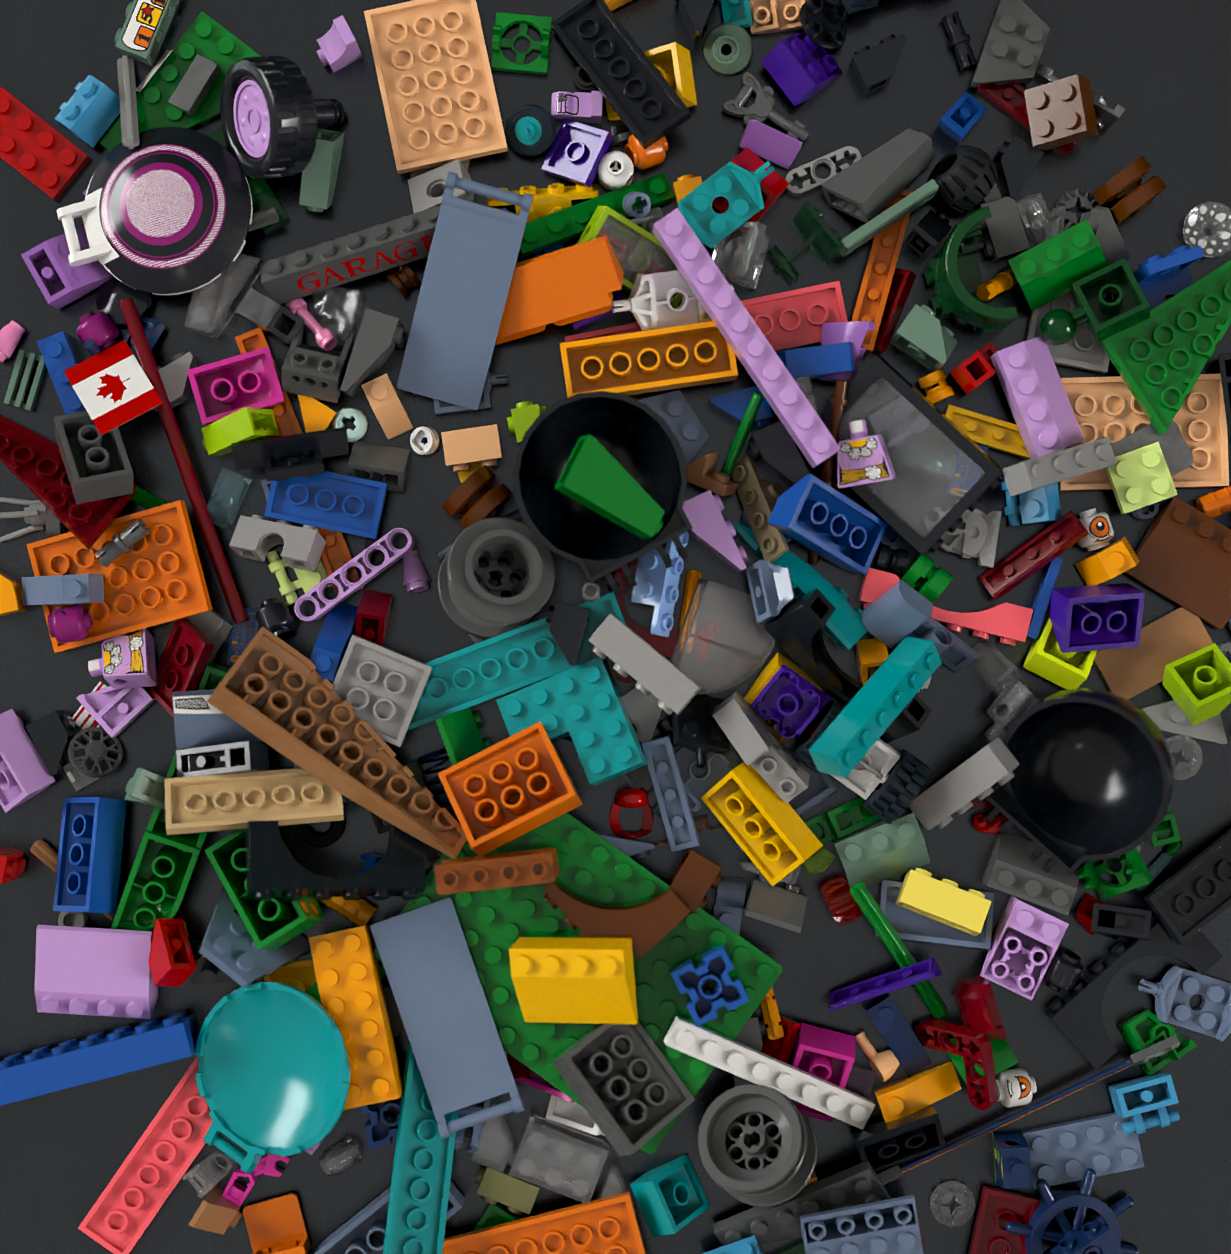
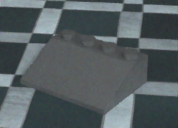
[551,1021,695,1157]

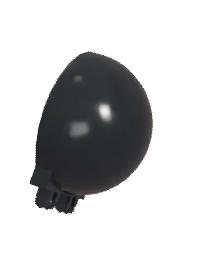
[513,391,693,596]
[985,688,1174,875]

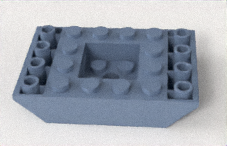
[800,1195,923,1254]

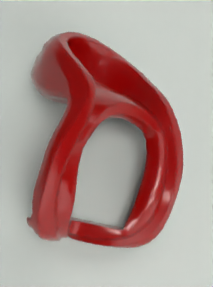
[609,788,654,839]

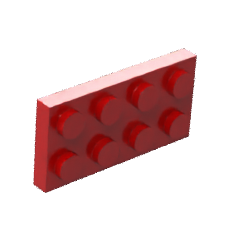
[0,87,91,201]

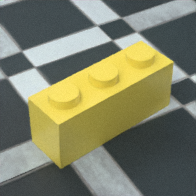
[895,868,992,936]

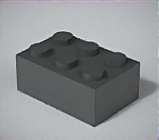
[54,411,134,504]

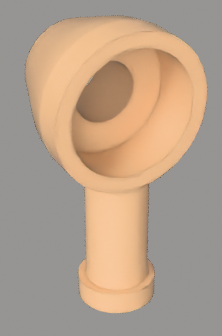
[855,1030,900,1082]

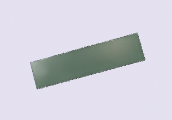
[837,179,939,257]

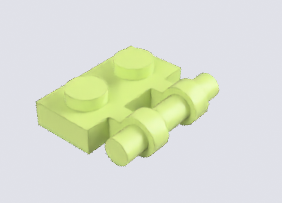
[267,546,332,605]

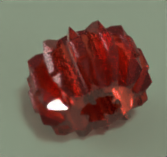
[820,876,862,926]

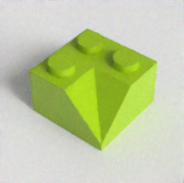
[1162,643,1231,726]

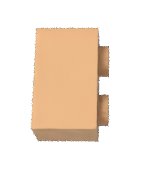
[441,424,504,472]

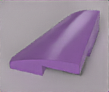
[818,321,875,383]

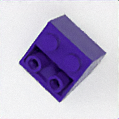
[761,31,843,106]

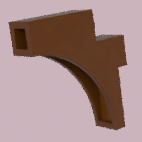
[543,881,691,959]

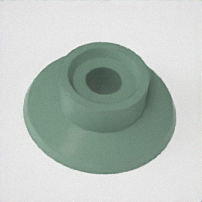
[703,23,753,75]

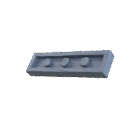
[642,735,700,852]

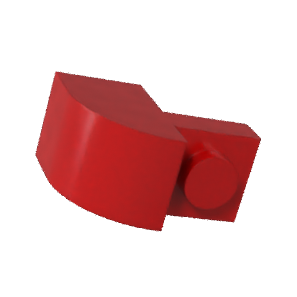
[950,342,998,395]

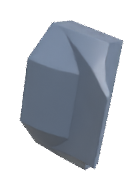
[746,560,794,623]

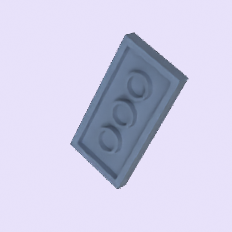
[1022,1112,1144,1189]

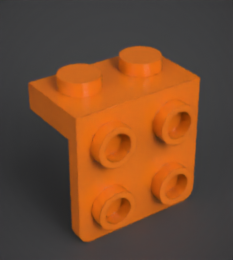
[243,1193,311,1254]

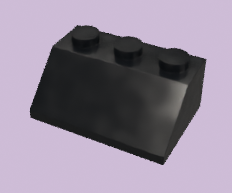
[851,1105,946,1172]

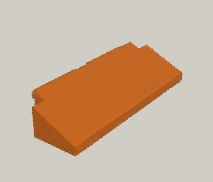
[495,235,624,345]

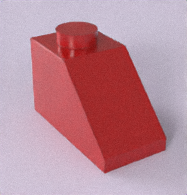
[148,918,196,987]

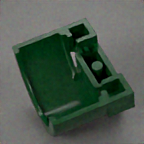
[924,206,1018,337]

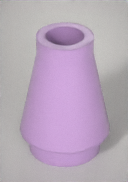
[402,550,430,594]

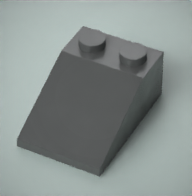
[340,308,407,399]

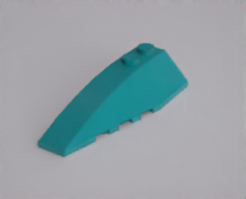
[732,521,867,650]

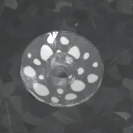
[1183,201,1231,258]

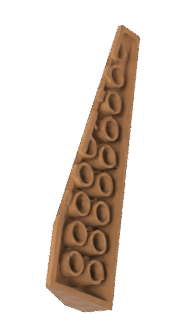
[207,626,467,859]

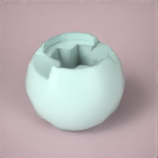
[332,407,368,442]

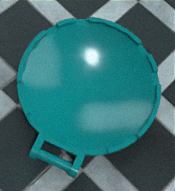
[195,982,350,1174]

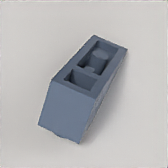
[22,574,104,606]

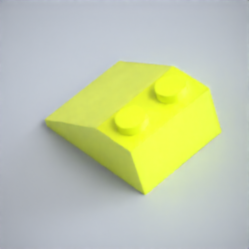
[1023,608,1097,690]

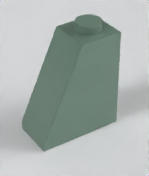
[299,128,345,212]

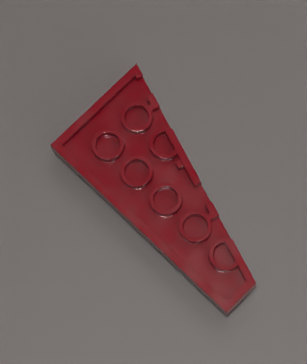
[0,415,137,550]

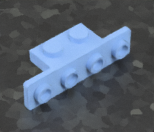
[631,532,689,637]

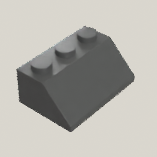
[981,832,1080,916]

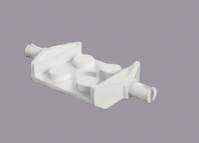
[611,270,734,331]

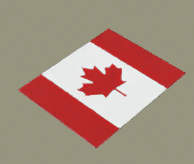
[64,340,163,435]

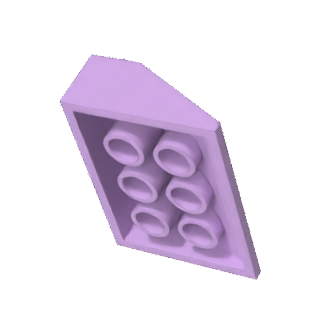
[34,925,159,1019]

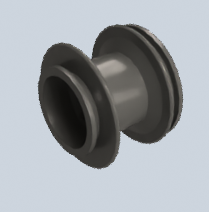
[437,517,555,638]
[698,1084,817,1207]

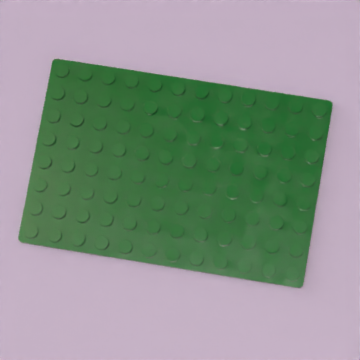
[374,813,783,1154]

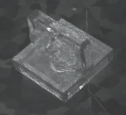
[712,222,772,289]

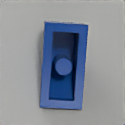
[709,386,773,429]

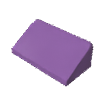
[738,119,803,170]

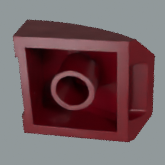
[951,974,1007,1040]

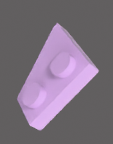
[76,686,156,738]

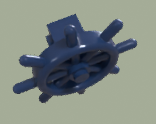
[1006,1168,1139,1254]

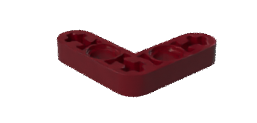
[914,1018,998,1111]

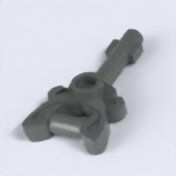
[722,72,810,142]

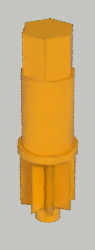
[976,268,1018,301]

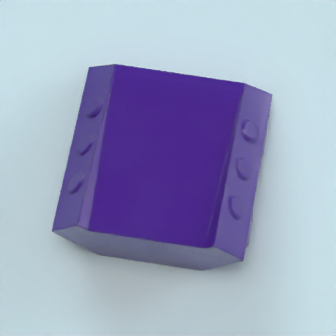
[750,664,832,740]

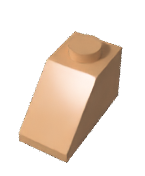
[361,373,414,440]

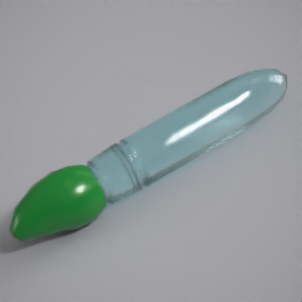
[1134,840,1183,892]

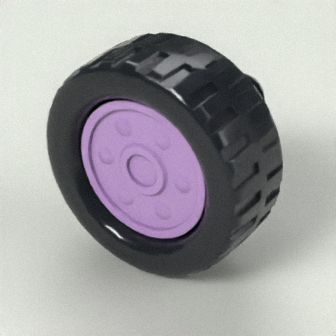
[220,56,344,179]

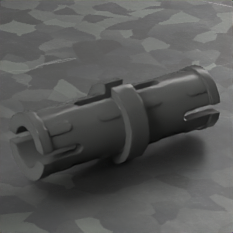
[95,519,151,567]

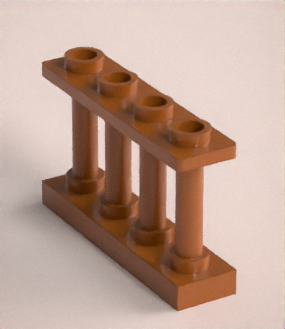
[434,847,560,895]

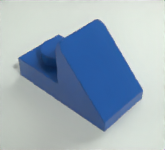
[938,91,987,144]

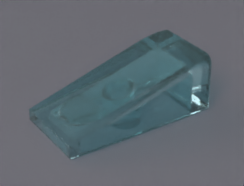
[207,467,251,531]

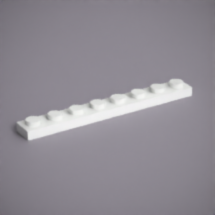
[663,1016,875,1130]

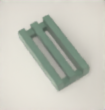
[3,349,46,412]

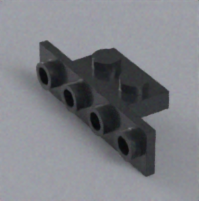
[231,427,349,481]

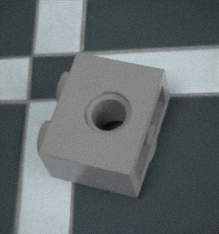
[408,159,475,213]

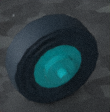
[505,104,556,156]

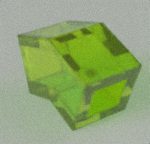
[804,846,836,875]

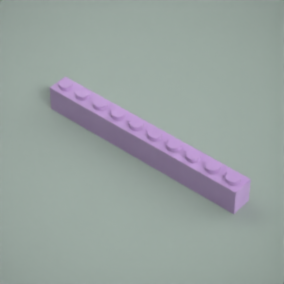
[652,208,841,468]

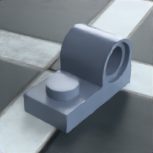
[713,877,746,935]

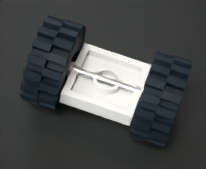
[792,699,929,824]

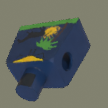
[992,1129,1032,1189]

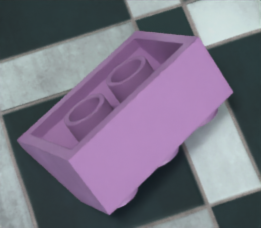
[0,709,55,813]

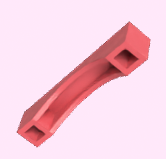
[857,568,1034,647]

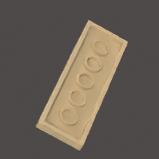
[165,768,344,835]

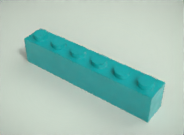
[809,636,942,779]

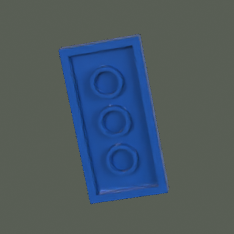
[264,471,388,540]

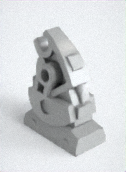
[922,506,1002,569]

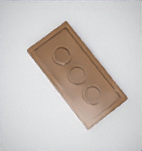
[1093,607,1213,700]

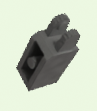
[976,182,1030,264]

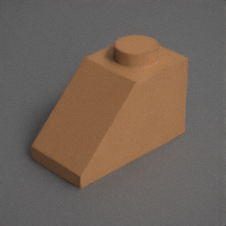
[188,1185,243,1235]

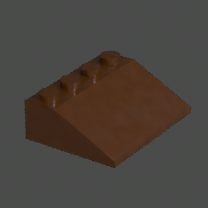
[1124,496,1231,630]

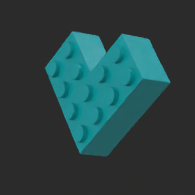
[496,657,648,786]

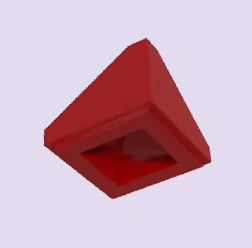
[1075,893,1104,936]

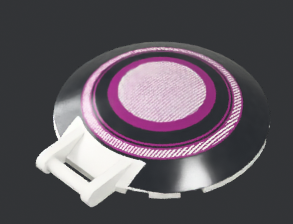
[56,127,253,295]

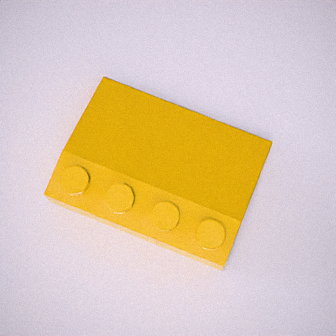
[509,937,638,1024]

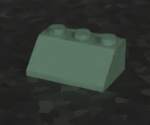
[831,810,930,888]

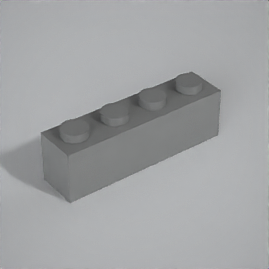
[1002,437,1117,497]
[588,614,702,715]
[909,737,1020,831]

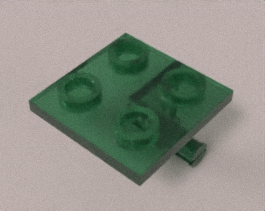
[767,201,844,282]

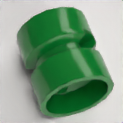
[900,554,954,603]

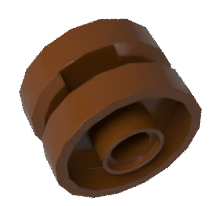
[1092,155,1167,226]
[441,465,514,530]

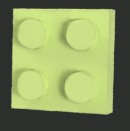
[1105,442,1178,514]

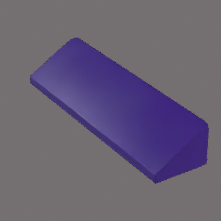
[828,958,942,1012]

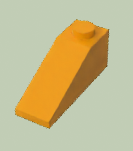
[872,1061,962,1123]

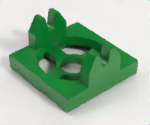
[491,12,552,75]
[1078,848,1153,900]

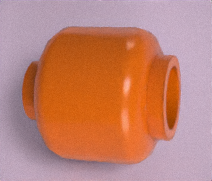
[625,135,668,170]

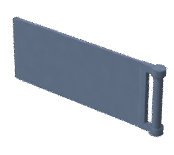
[397,171,534,410]
[370,897,525,1139]

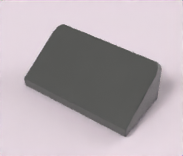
[168,54,222,118]

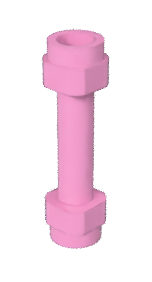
[285,298,338,351]

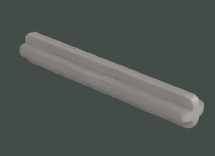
[117,55,140,149]

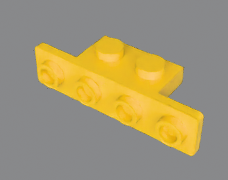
[486,183,599,223]

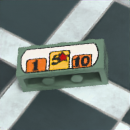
[115,0,180,67]

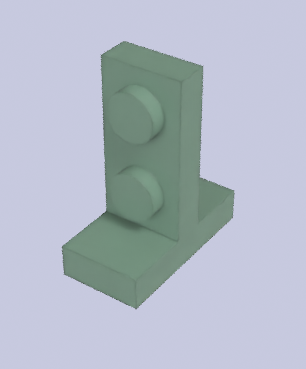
[124,768,167,810]

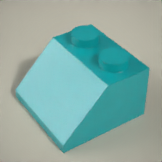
[630,1155,710,1237]

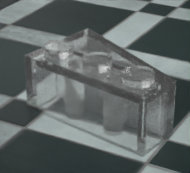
[184,253,263,339]

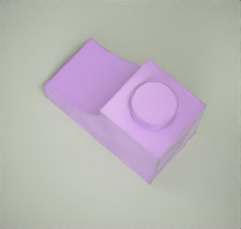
[316,15,363,73]

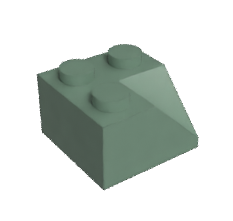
[890,304,958,372]

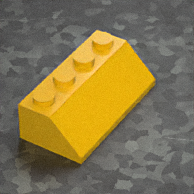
[701,762,823,887]

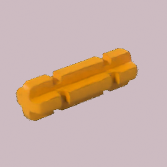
[760,987,784,1040]

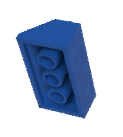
[767,474,888,575]
[53,797,127,914]

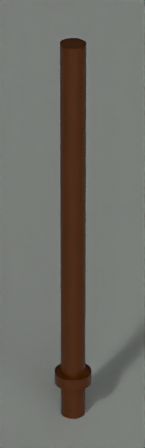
[808,379,848,564]

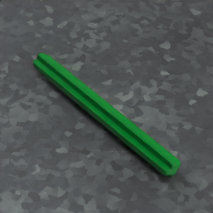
[850,882,948,1019]

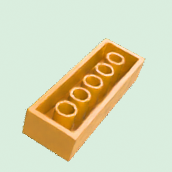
[560,321,738,397]
[309,925,403,1110]

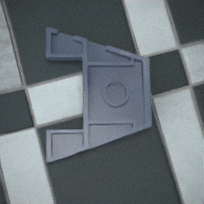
[638,390,710,465]
[199,885,311,988]

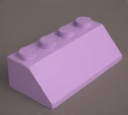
[990,336,1085,459]

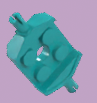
[677,160,775,248]

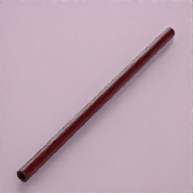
[119,298,248,624]

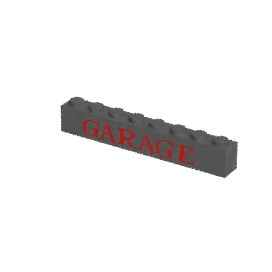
[260,194,477,304]

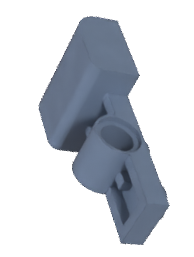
[862,580,976,672]

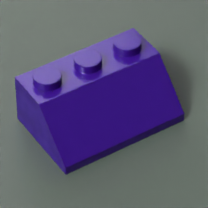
[1049,583,1145,653]

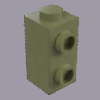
[474,1160,541,1215]

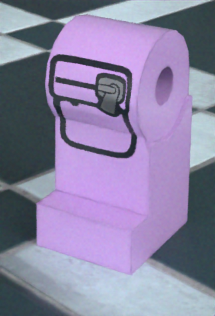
[551,91,603,124]

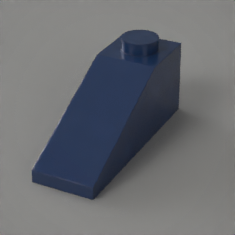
[862,993,932,1077]

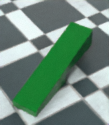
[803,796,879,845]

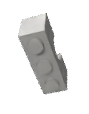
[229,515,326,572]

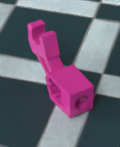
[222,1154,292,1207]

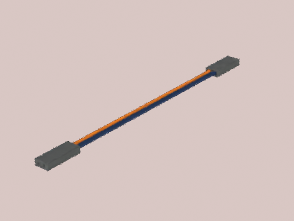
[877,1035,1180,1185]

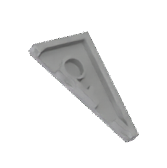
[1141,700,1228,744]

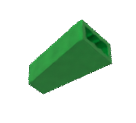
[554,434,665,539]

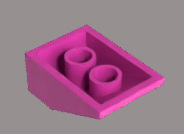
[187,346,285,426]
[789,1023,856,1122]

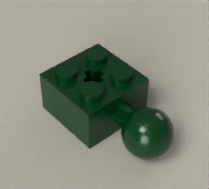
[1040,258,1150,345]

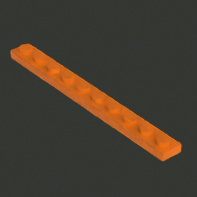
[235,328,364,597]

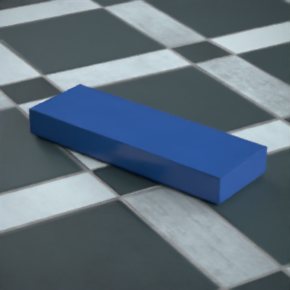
[1026,557,1063,640]

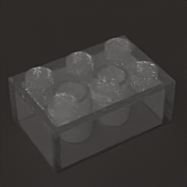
[509,1113,609,1203]

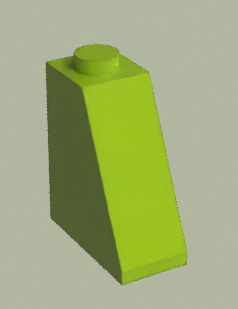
[201,407,280,456]

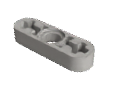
[785,146,862,197]

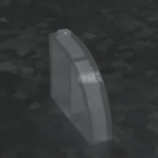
[670,578,776,694]

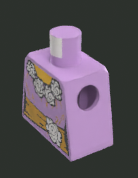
[838,419,896,489]
[88,629,157,688]

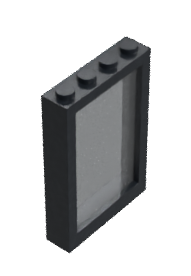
[819,355,1004,556]

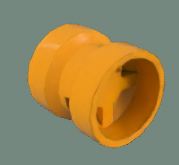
[918,369,955,404]

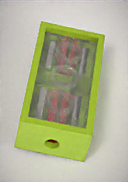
[577,206,682,308]

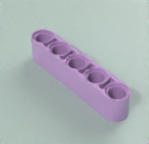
[294,528,414,621]

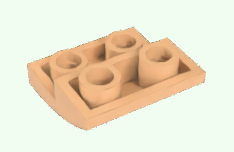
[750,0,807,35]

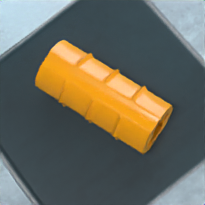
[320,877,377,927]

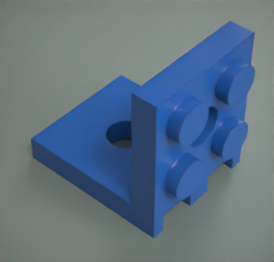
[1133,244,1204,311]

